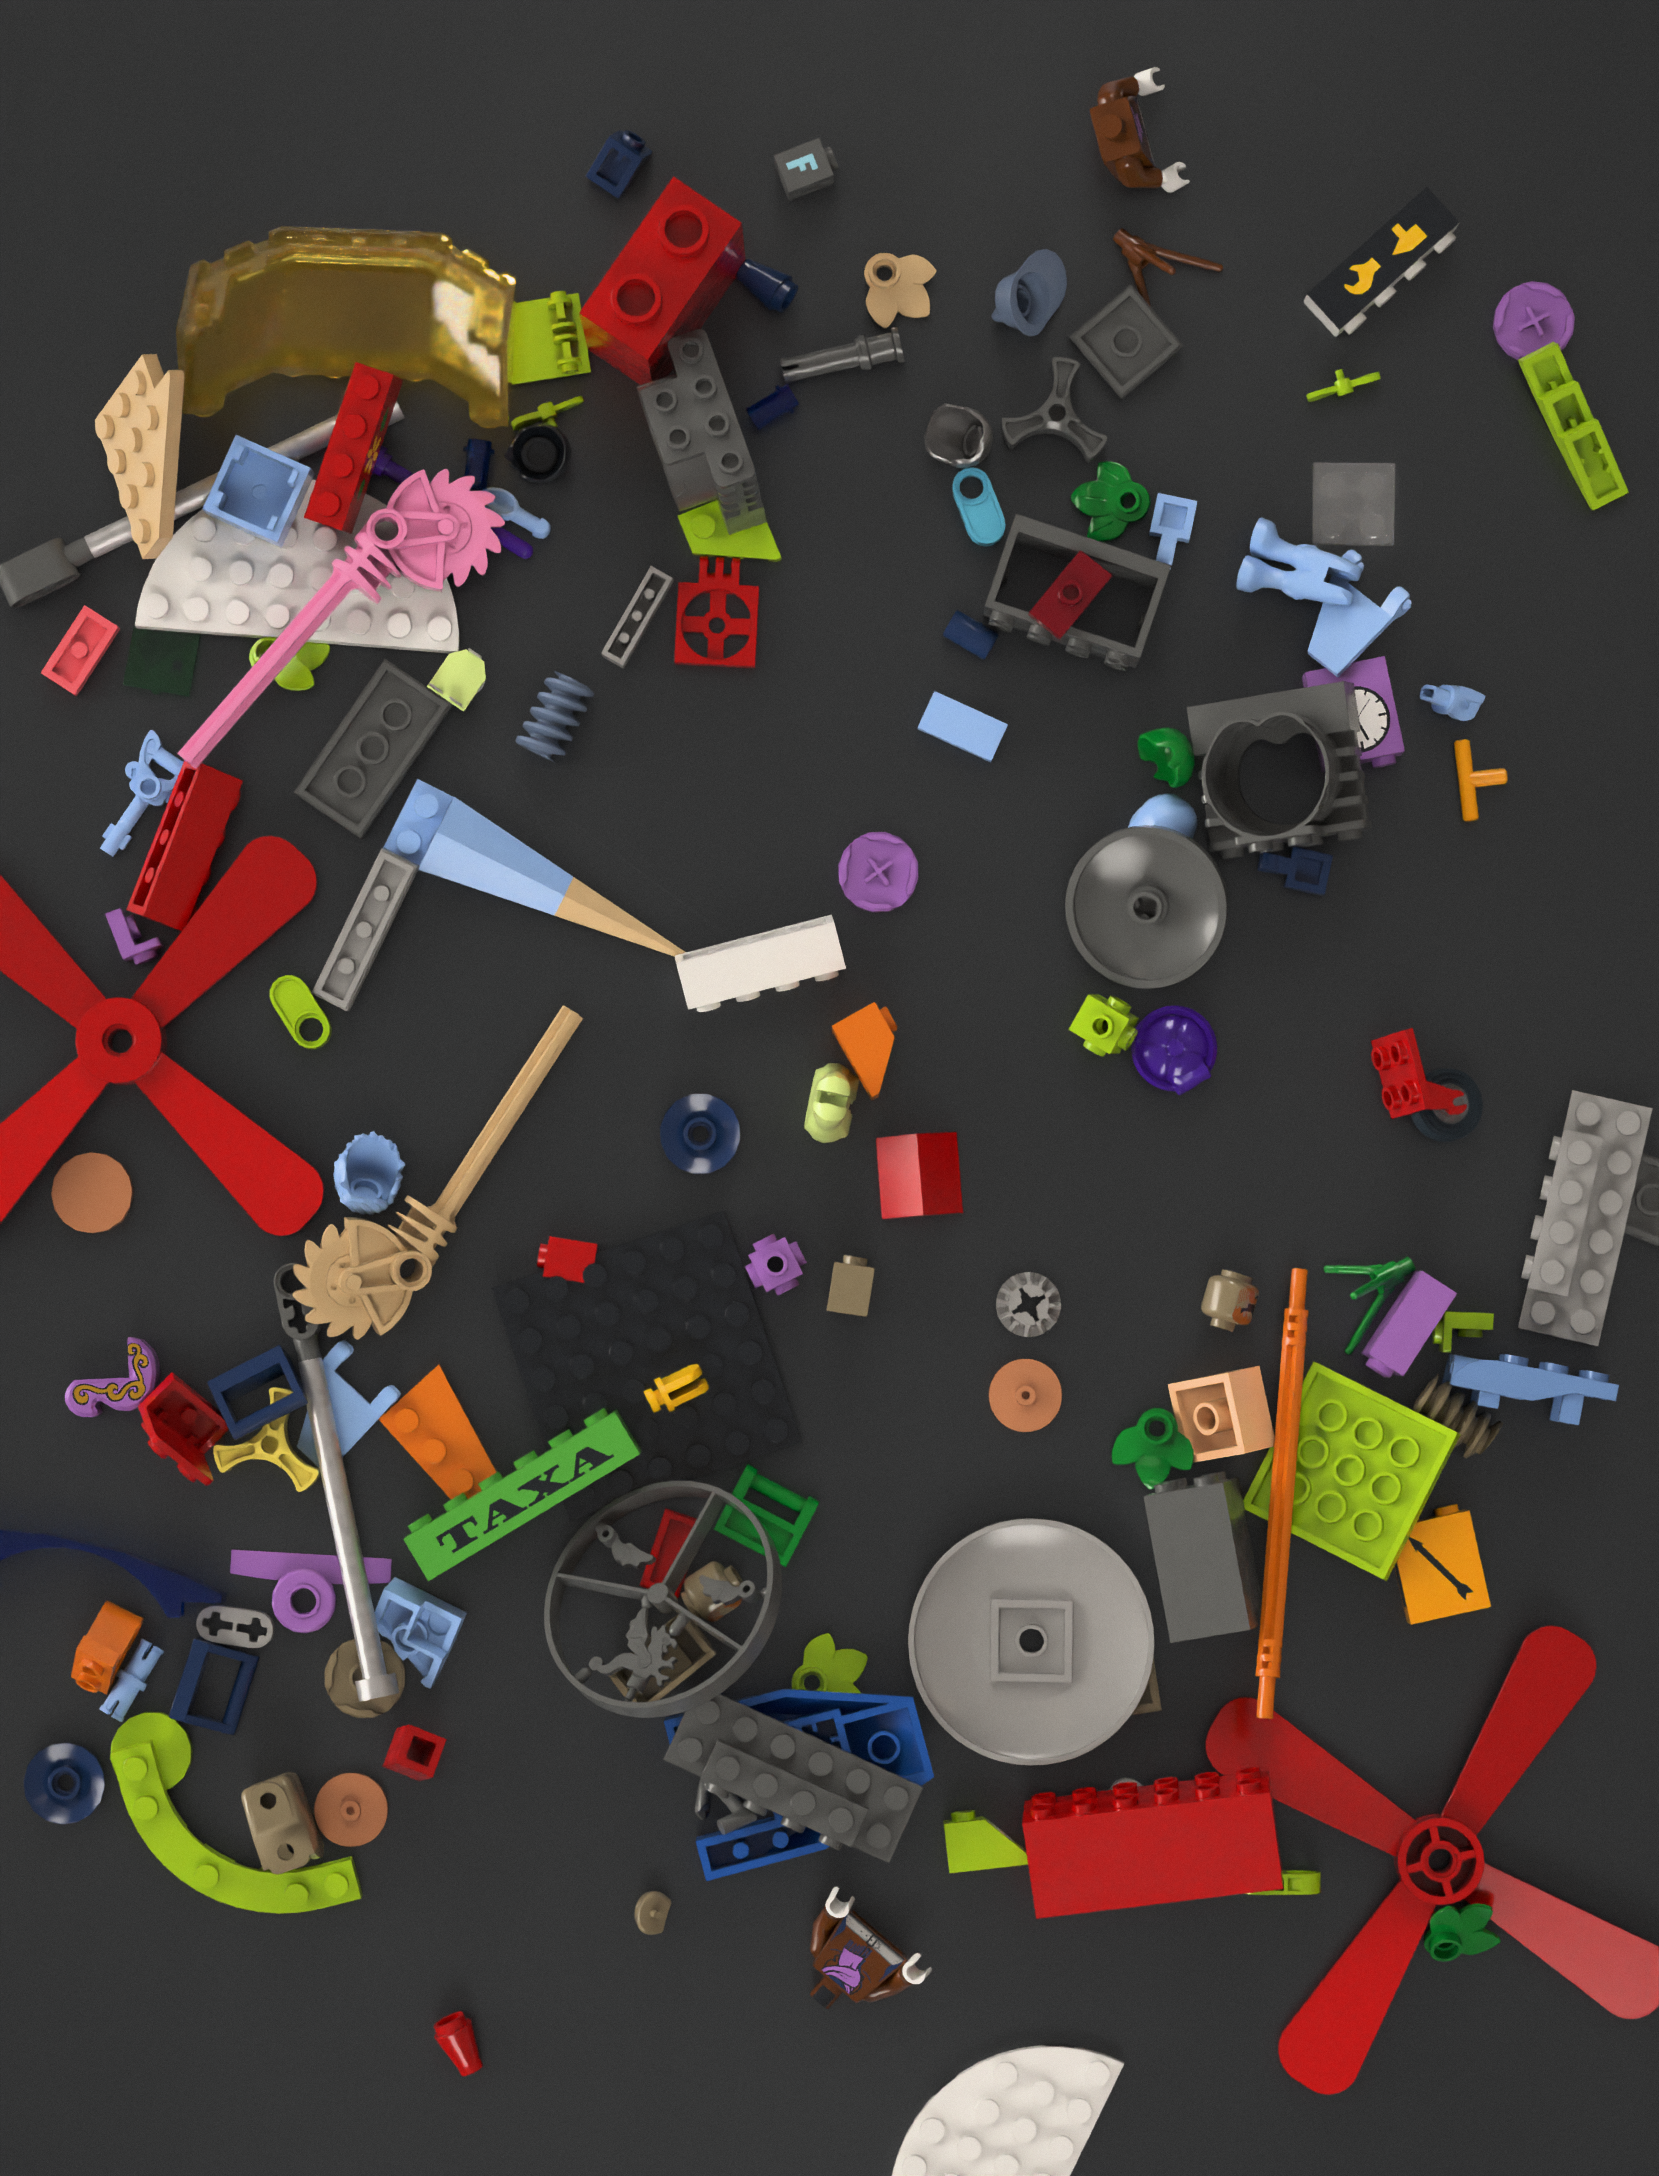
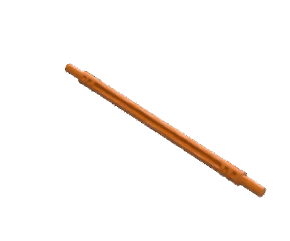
[1255,1268,1309,1719]

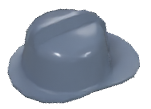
[991,249,1067,337]

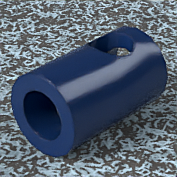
[942,610,999,660]

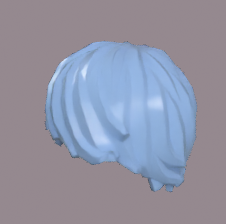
[333,1131,405,1215]

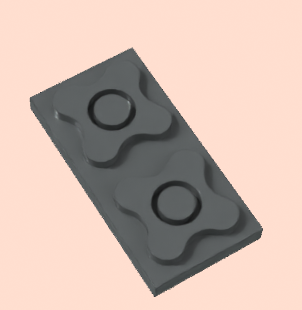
[293,659,453,839]

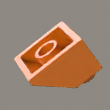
[832,1002,898,1101]

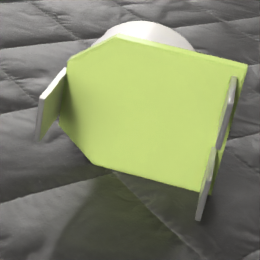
[427,648,486,712]

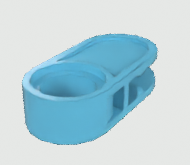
[952,467,1006,547]

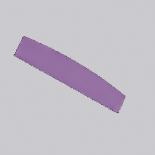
[230,1550,392,1584]

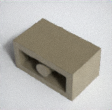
[827,1255,875,1317]

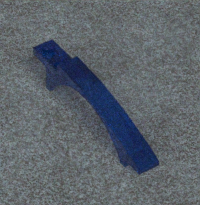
[0,1528,226,1618]

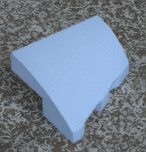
[374,1577,467,1689]

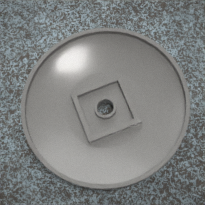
[908,1518,1155,1766]

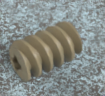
[1413,1373,1503,1459]

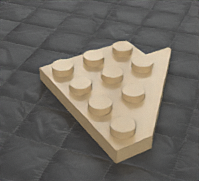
[95,354,185,559]

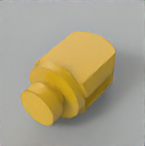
[643,1364,709,1413]

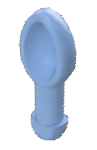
[482,487,551,539]

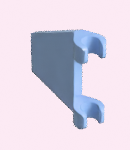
[1308,549,1412,677]
[297,1340,401,1468]

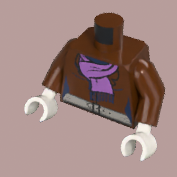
[1089,67,1190,193]
[810,1887,932,2009]

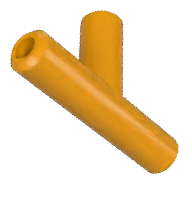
[1454,739,1508,821]

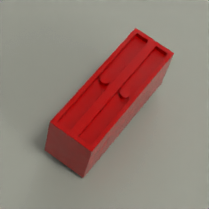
[1022,1767,1283,1919]

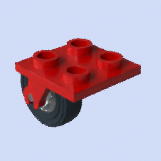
[1371,1028,1483,1142]

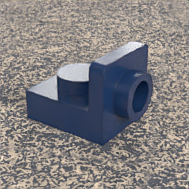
[585,130,652,199]

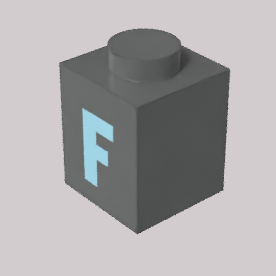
[774,138,839,201]

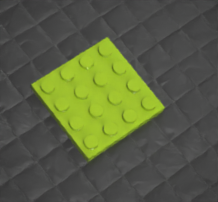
[1243,1361,1461,1581]

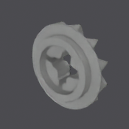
[996,1272,1061,1337]

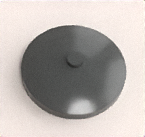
[1065,825,1229,989]

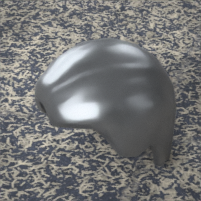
[924,403,993,468]

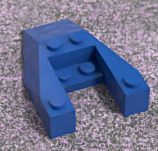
[664,1689,934,1881]

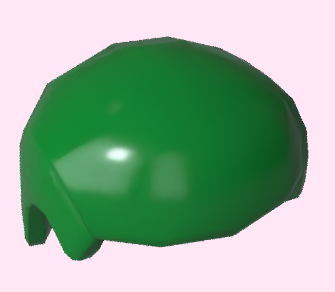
[1137,727,1194,788]

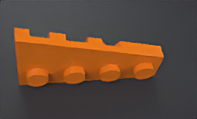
[378,1364,497,1499]

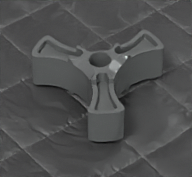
[1001,357,1107,463]

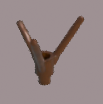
[1113,228,1223,307]

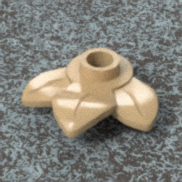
[864,253,936,329]

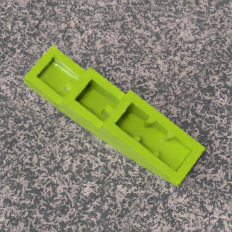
[1518,342,1629,510]

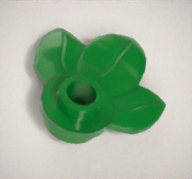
[1070,461,1151,542]
[1112,1408,1194,1490]
[1423,1904,1501,1962]

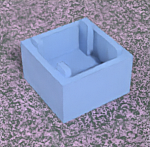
[203,435,315,548]

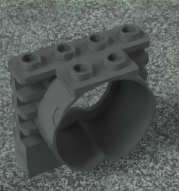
[637,329,767,535]
[1187,681,1372,859]

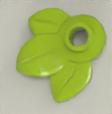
[249,637,330,691]
[792,1633,868,1693]

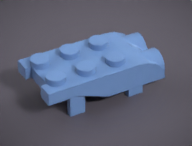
[1442,1354,1619,1425]

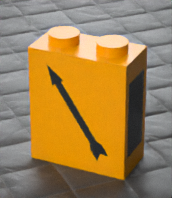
[1394,1504,1491,1625]

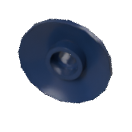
[660,1093,740,1174]
[23,1742,106,1825]

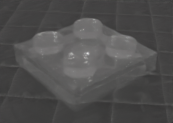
[1312,462,1395,546]

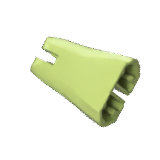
[804,1063,859,1143]

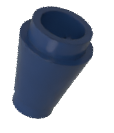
[736,258,798,312]

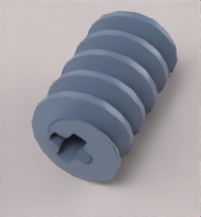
[515,671,595,762]

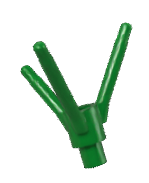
[1323,1257,1416,1355]

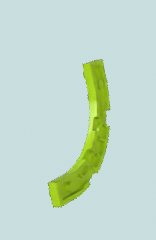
[111,1740,363,1914]

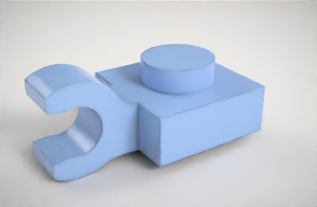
[1149,493,1197,569]

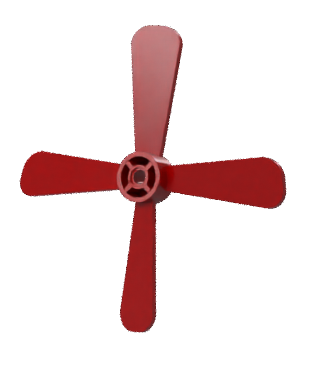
[0,836,324,1236]
[1205,1625,1659,2094]

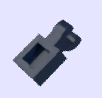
[1257,846,1333,896]

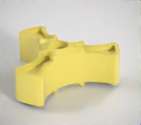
[213,1387,321,1492]

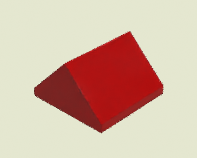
[876,1132,963,1219]

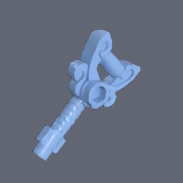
[100,730,183,857]

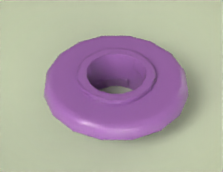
[271,1568,336,1633]

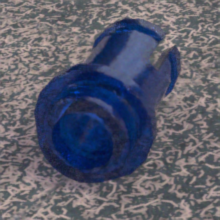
[745,384,799,430]
[463,439,495,491]

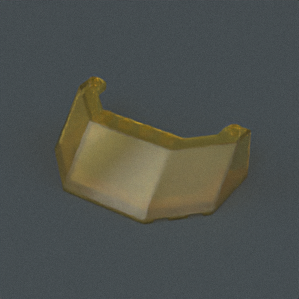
[176,226,516,428]

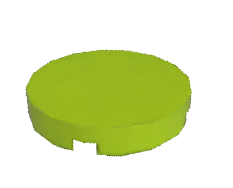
[110,1712,193,1790]

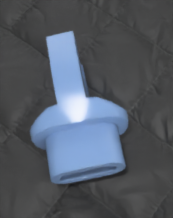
[1420,684,1486,721]

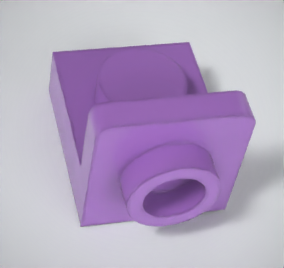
[105,908,164,965]

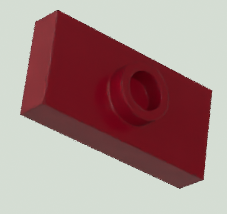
[1028,550,1112,640]

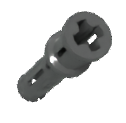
[780,327,905,384]

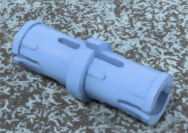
[99,1638,165,1722]

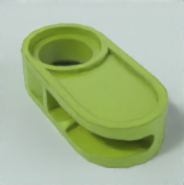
[270,975,332,1049]
[1245,1870,1321,1895]

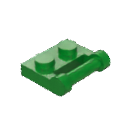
[714,1464,820,1567]

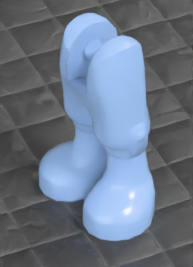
[1236,517,1362,605]

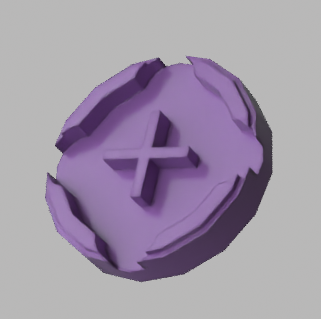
[1493,281,1575,360]
[838,832,919,913]

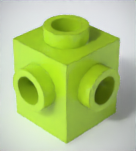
[1069,994,1139,1057]

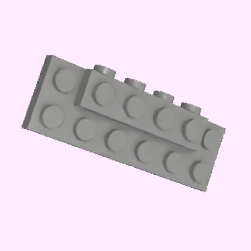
[1518,1090,1653,1347]

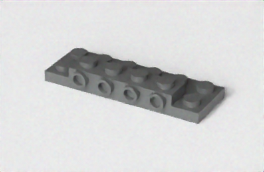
[663,1683,923,1863]

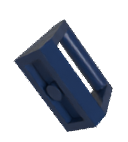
[207,1345,309,1440]
[169,1637,260,1735]

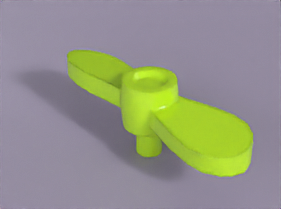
[1306,369,1381,402]
[511,396,584,431]

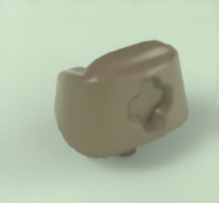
[634,1891,671,1935]

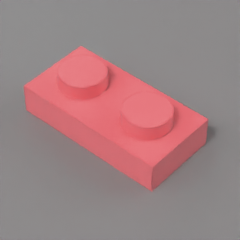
[41,605,120,696]

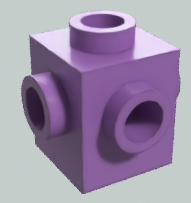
[745,1234,807,1296]

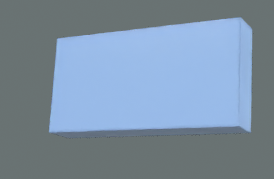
[917,691,1008,763]

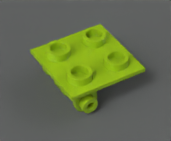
[499,291,591,385]

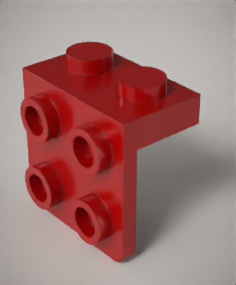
[138,1372,229,1486]

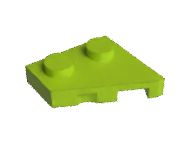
[678,500,782,562]

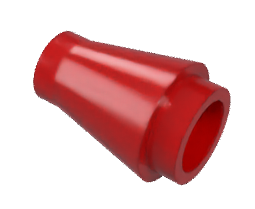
[433,2011,483,2076]

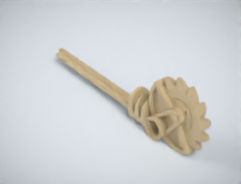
[292,1005,583,1340]

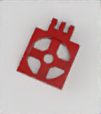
[674,556,759,668]

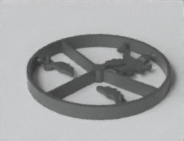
[544,1481,782,1718]

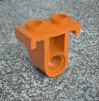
[71,1600,144,1695]

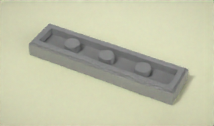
[311,848,420,1011]

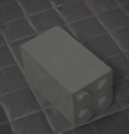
[1143,1471,1262,1643]

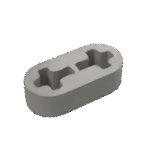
[196,1605,275,1648]

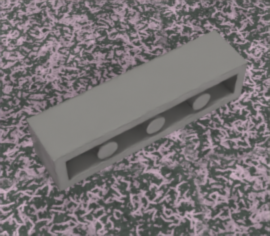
[601,566,674,669]

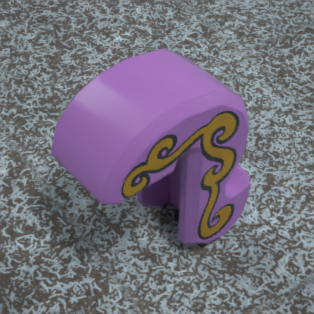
[65,1337,161,1417]

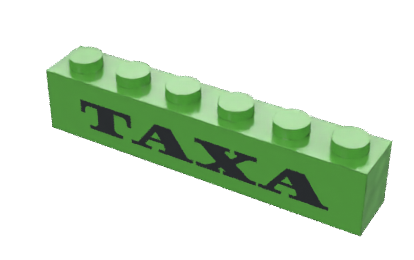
[403,1408,642,1581]

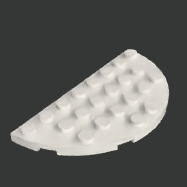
[135,480,460,654]
[892,2045,1124,2176]

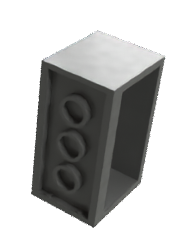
[983,514,1171,671]

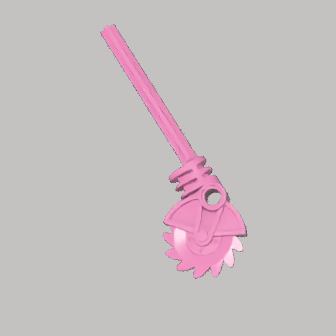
[177,469,505,769]

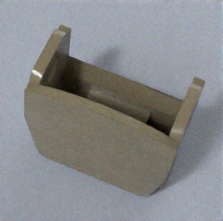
[609,1614,717,1702]
[241,1771,324,1874]

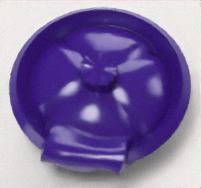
[1131,1006,1217,1096]

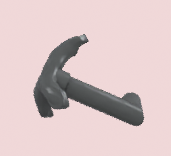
[695,1777,757,1835]

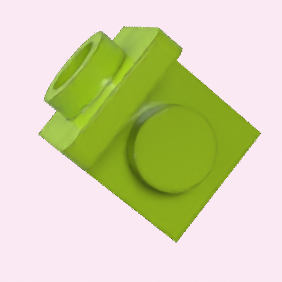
[1432,1311,1494,1353]

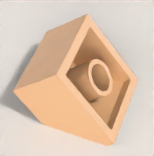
[1168,1366,1275,1463]

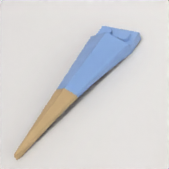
[383,779,686,957]

